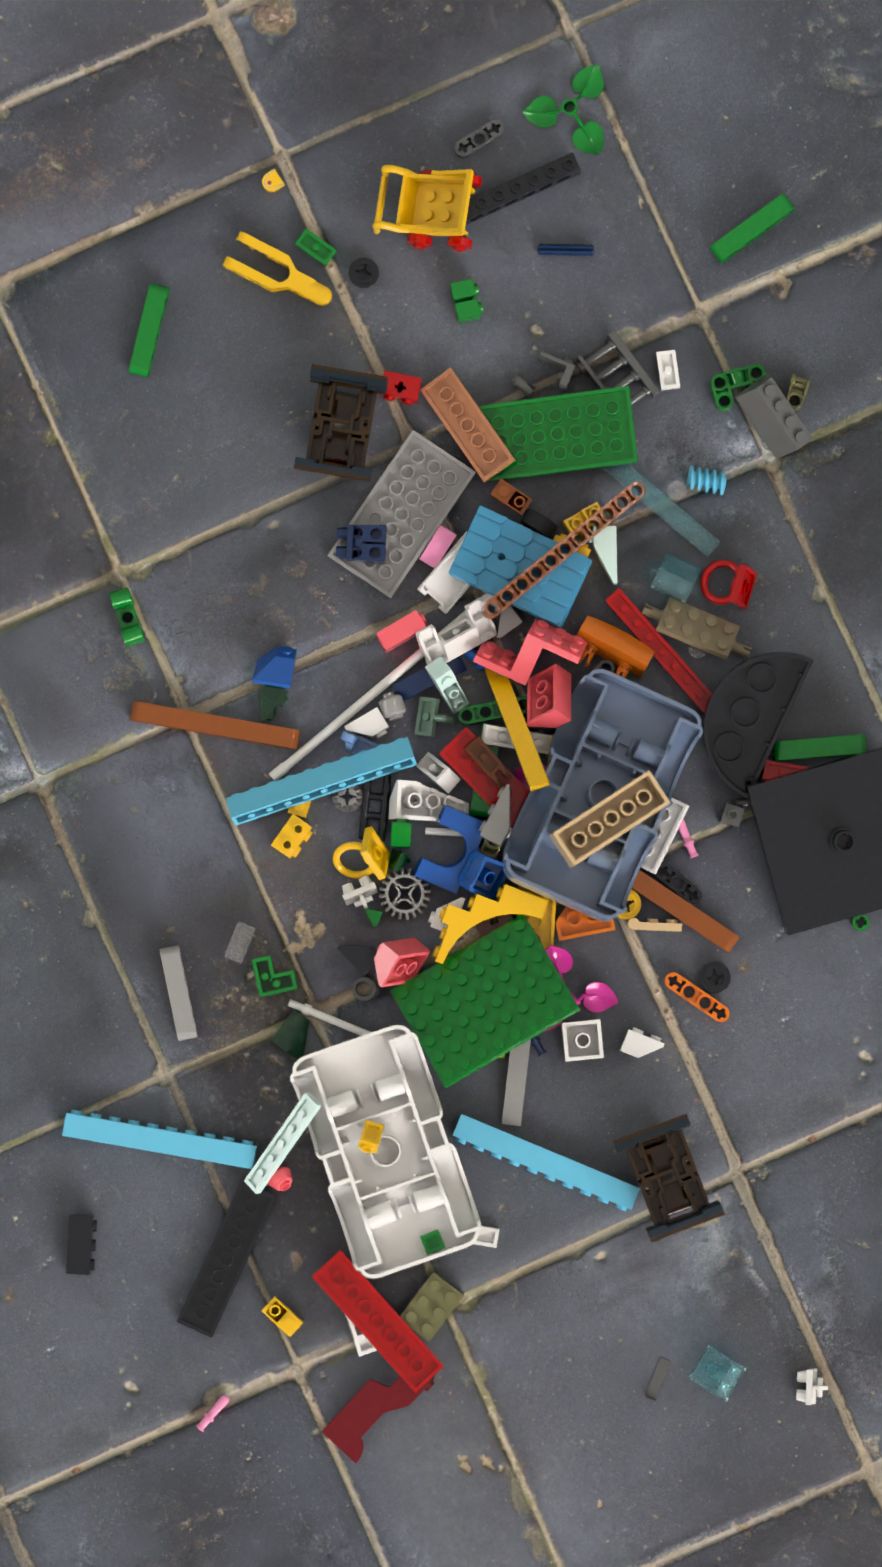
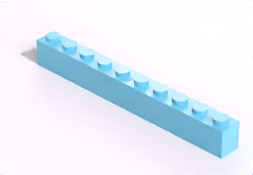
[226,737,417,826]
[62,1109,257,1169]
[452,1114,640,1212]

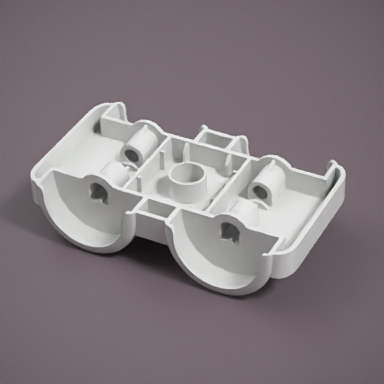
[290,1025,481,1278]

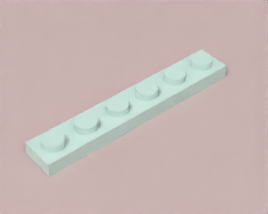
[244,1093,322,1194]

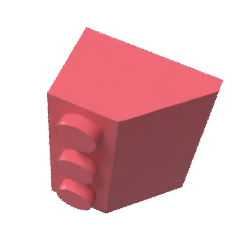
[527,664,571,728]
[374,938,431,987]

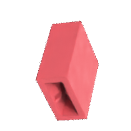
[376,610,427,653]

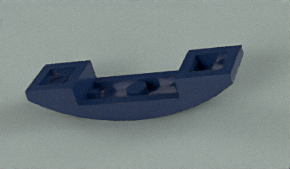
[390,656,467,701]

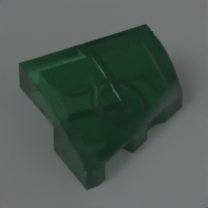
[271,1009,310,1060]

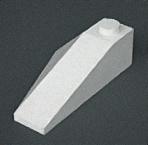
[389,780,469,821]

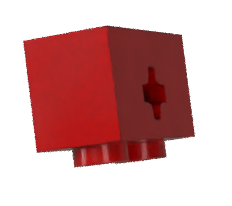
[380,371,422,405]

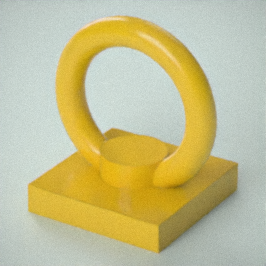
[333,826,390,880]

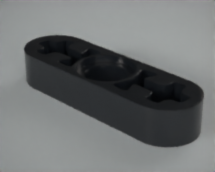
[655,862,702,904]

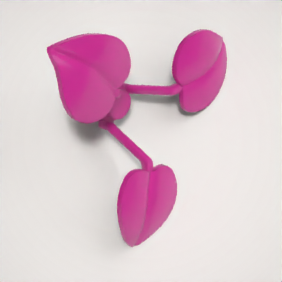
[543,945,618,1032]

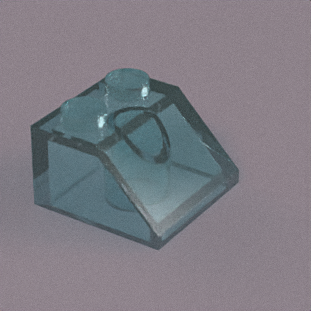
[651,553,701,603]
[689,1345,747,1402]

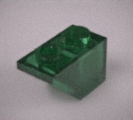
[258,685,289,723]

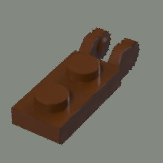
[463,736,512,788]

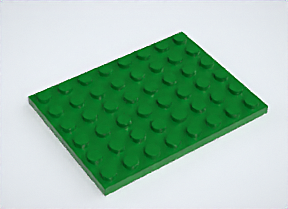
[390,914,580,1088]

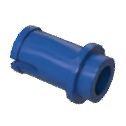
[464,648,486,671]

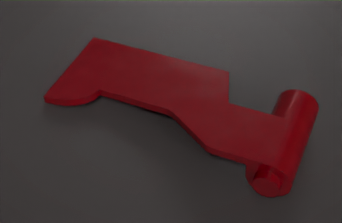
[322,1376,435,1463]

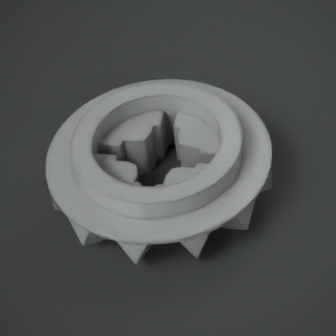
[332,785,363,812]

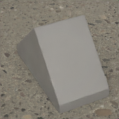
[497,606,523,640]

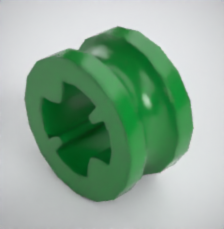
[851,914,869,931]

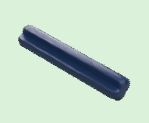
[538,244,594,256]

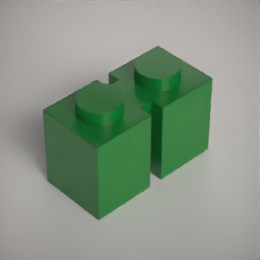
[450,278,484,323]

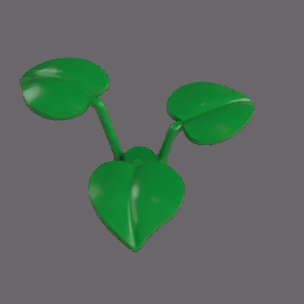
[523,65,604,155]

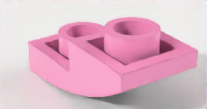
[420,525,457,568]

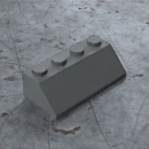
[735,375,813,459]

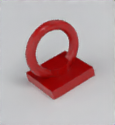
[700,559,757,610]

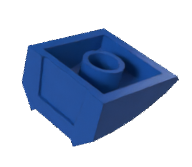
[459,851,507,901]

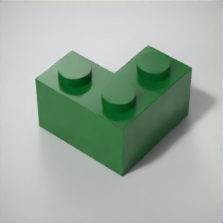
[252,955,298,997]

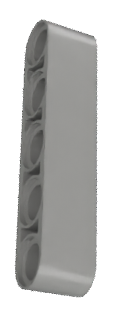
[160,945,198,1041]

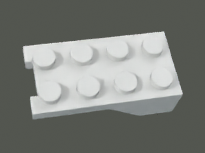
[417,531,471,614]

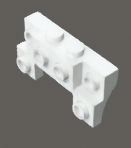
[415,597,497,665]

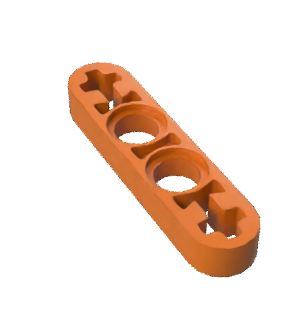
[664,972,730,1022]

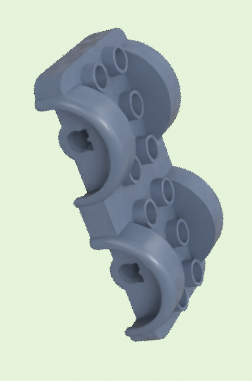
[503,669,703,922]

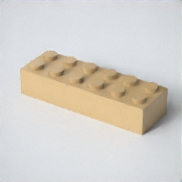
[549,770,670,868]

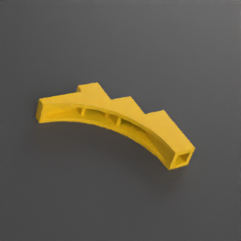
[432,884,548,964]

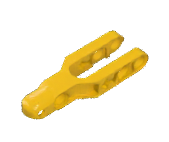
[222,231,332,306]

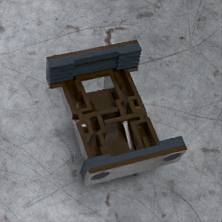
[294,364,388,482]
[613,1113,725,1242]

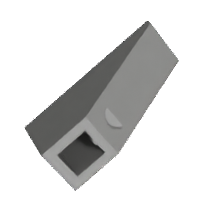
[479,784,511,847]

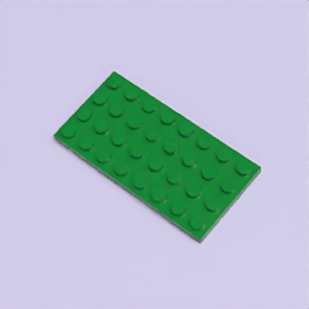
[479,386,638,482]

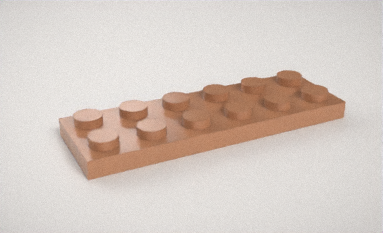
[420,367,516,483]

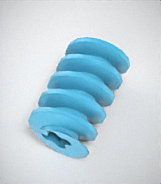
[686,465,727,495]

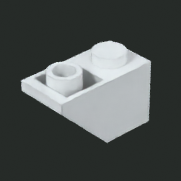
[619,1027,664,1058]

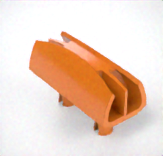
[576,615,655,678]

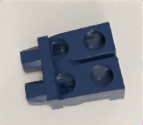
[336,525,387,564]

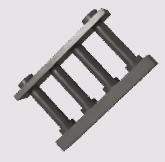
[576,331,660,405]

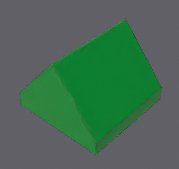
[365,909,383,928]

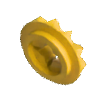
[618,890,641,919]

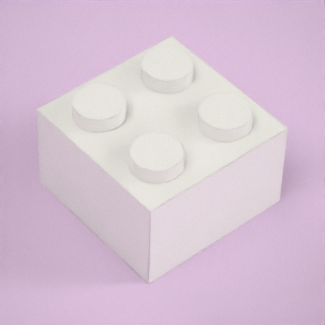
[561,1019,604,1062]

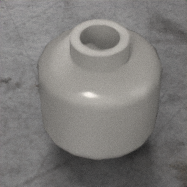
[379,692,406,721]

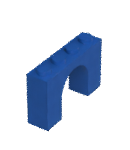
[413,803,484,894]

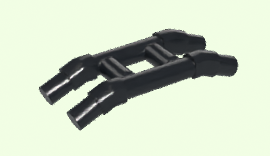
[358,774,391,842]

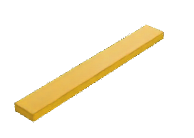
[484,668,549,791]

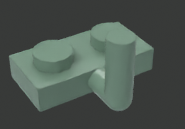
[414,697,456,737]

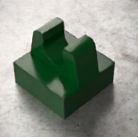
[388,848,411,873]

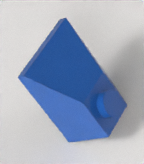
[252,646,297,688]

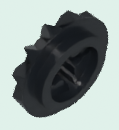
[349,258,379,288]
[700,962,731,993]

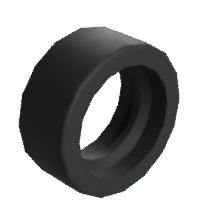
[520,509,558,539]

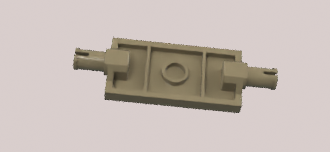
[642,597,752,660]

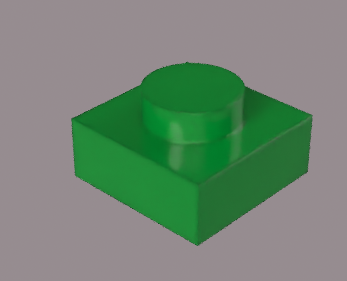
[420,1229,445,1255]

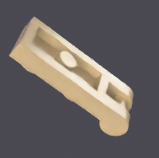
[627,918,682,932]

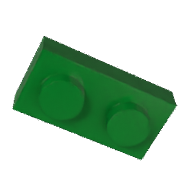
[295,229,337,267]

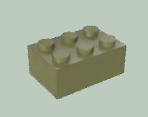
[399,1271,464,1342]

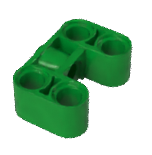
[710,364,766,412]
[109,587,146,648]

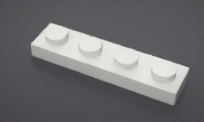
[481,724,552,754]

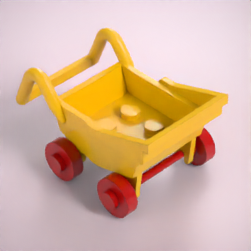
[372,165,482,252]

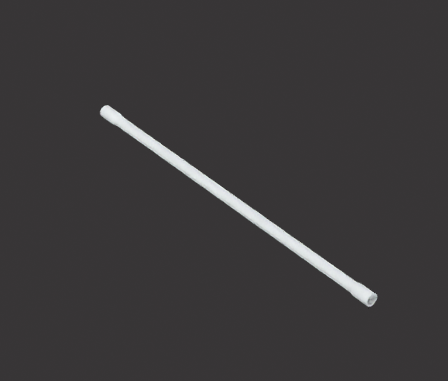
[268,593,493,781]

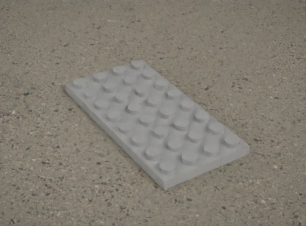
[327,430,476,599]

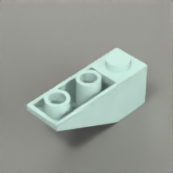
[425,656,469,714]

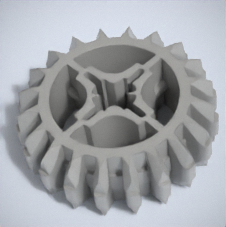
[379,868,431,920]

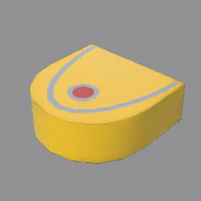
[262,169,285,192]

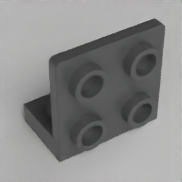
[538,350,575,393]

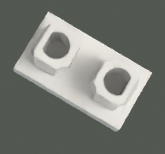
[342,875,379,910]
[796,1368,828,1405]

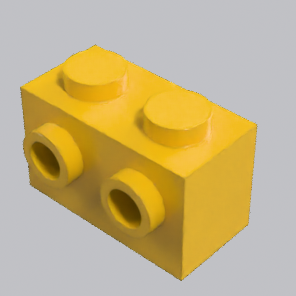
[271,814,313,859]

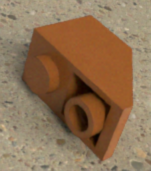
[490,479,533,516]

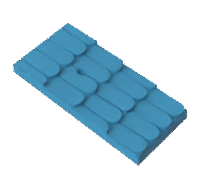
[448,505,592,628]

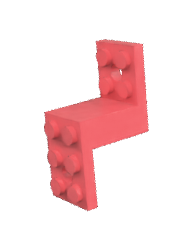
[473,618,588,686]

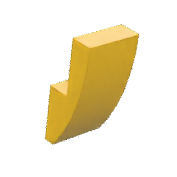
[562,502,607,537]

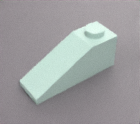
[589,526,617,585]

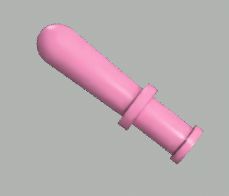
[678,819,699,859]
[196,1395,229,1432]

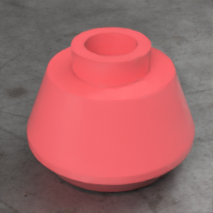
[268,1166,292,1191]

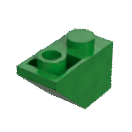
[391,819,411,848]

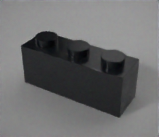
[66,1214,97,1275]

